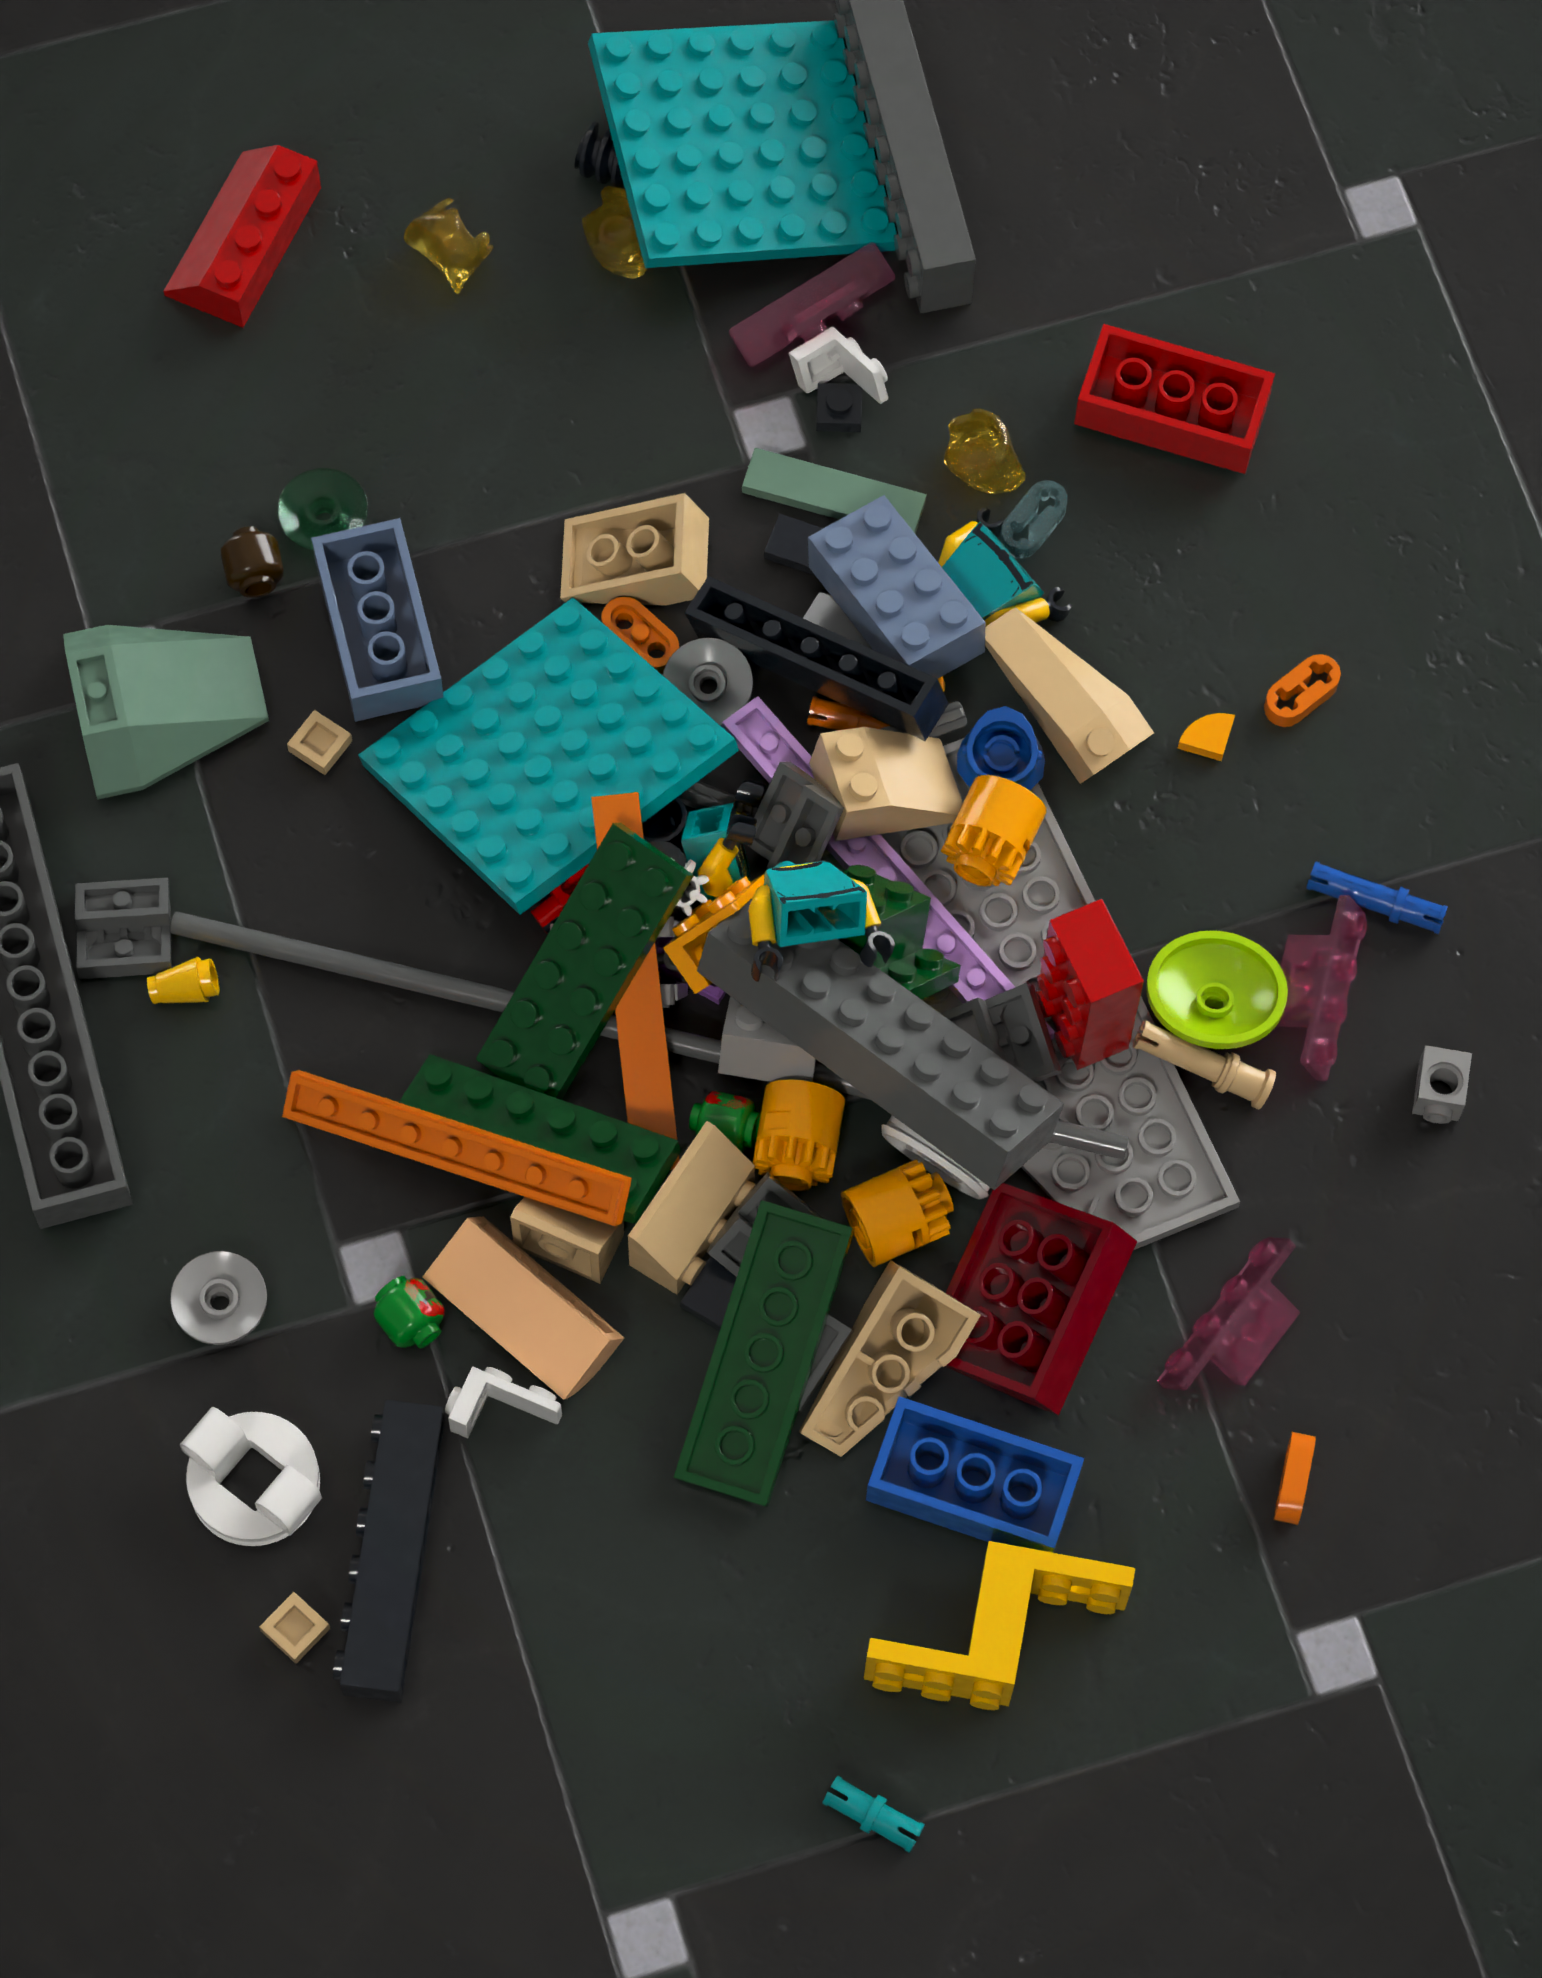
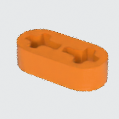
[1264,654,1341,727]
[1274,1432,1316,1525]

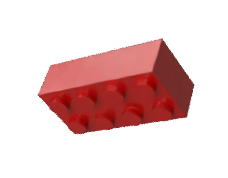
[1074,324,1275,474]
[1036,899,1144,1070]

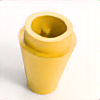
[147,957,220,1004]

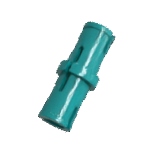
[822,1776,925,1853]

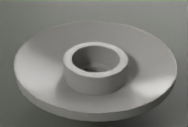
[663,638,753,726]
[171,1251,267,1345]

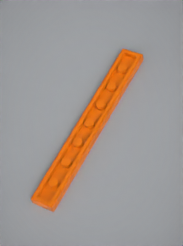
[591,792,680,1170]
[282,1070,632,1226]

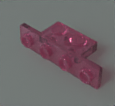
[729,242,895,367]
[1276,895,1367,1081]
[1157,1237,1300,1391]

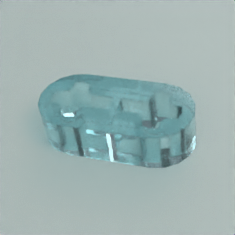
[1000,480,1068,558]

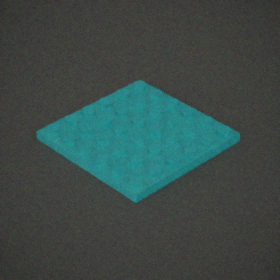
[588,20,897,268]
[358,598,739,915]

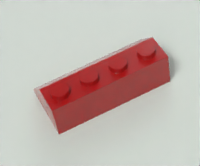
[163,145,321,328]

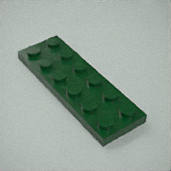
[476,823,694,1100]
[399,1054,681,1225]
[674,1200,855,1507]

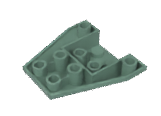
[63,625,269,800]

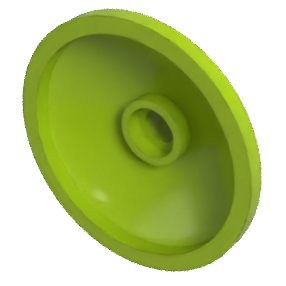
[1146,931,1288,1049]

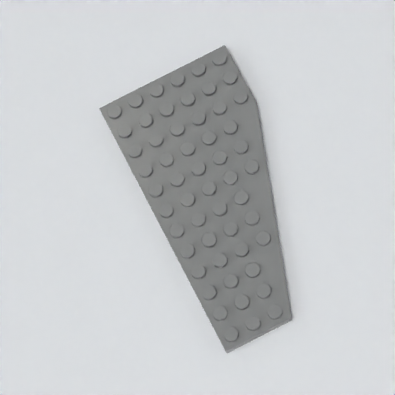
[820,738,1240,1250]

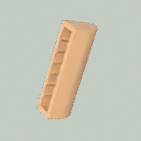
[422,1216,624,1400]

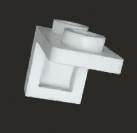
[789,326,888,404]
[445,1366,562,1438]

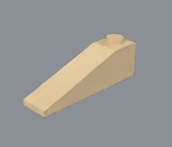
[985,607,1154,784]
[799,1260,981,1457]

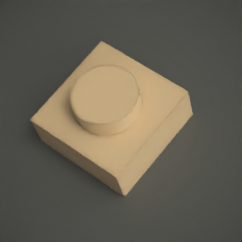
[287,710,352,775]
[259,1592,330,1664]

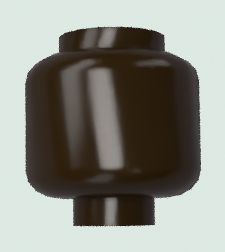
[221,527,284,597]

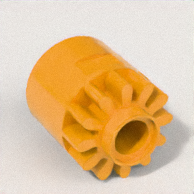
[941,775,1047,887]
[753,1080,845,1191]
[841,1159,954,1267]

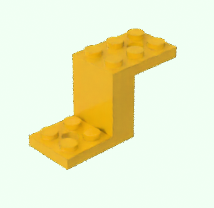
[864,1541,1135,1710]

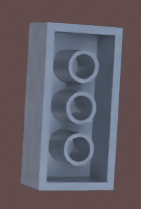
[808,495,986,679]
[311,518,444,722]

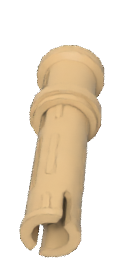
[1133,1020,1276,1110]

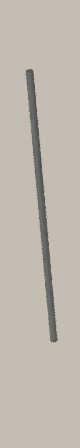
[170,911,1129,1160]

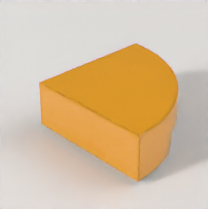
[1178,713,1235,761]

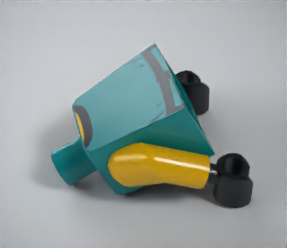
[938,507,1073,626]
[681,779,766,920]
[748,861,895,982]

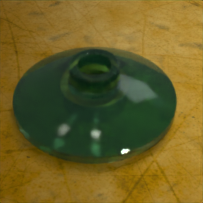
[277,468,368,550]

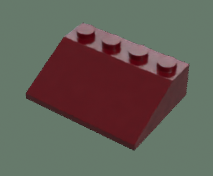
[945,1183,1137,1415]

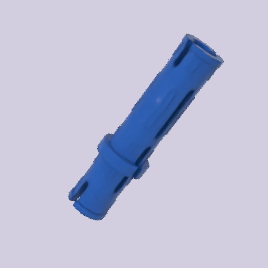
[1306,861,1448,934]

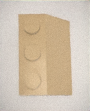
[628,1121,756,1295]

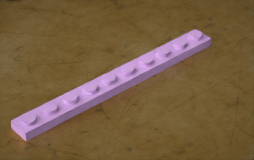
[722,696,1055,1040]

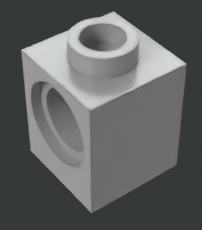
[1412,1045,1472,1124]

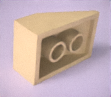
[560,493,709,606]
[809,727,963,841]

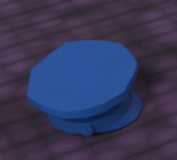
[957,706,1045,790]

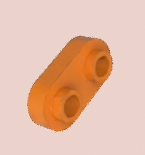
[601,597,679,674]

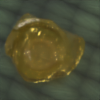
[582,186,647,279]
[403,198,494,294]
[944,408,1026,494]

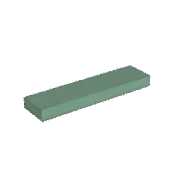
[742,448,927,534]

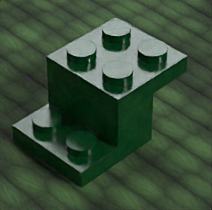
[838,865,961,1000]

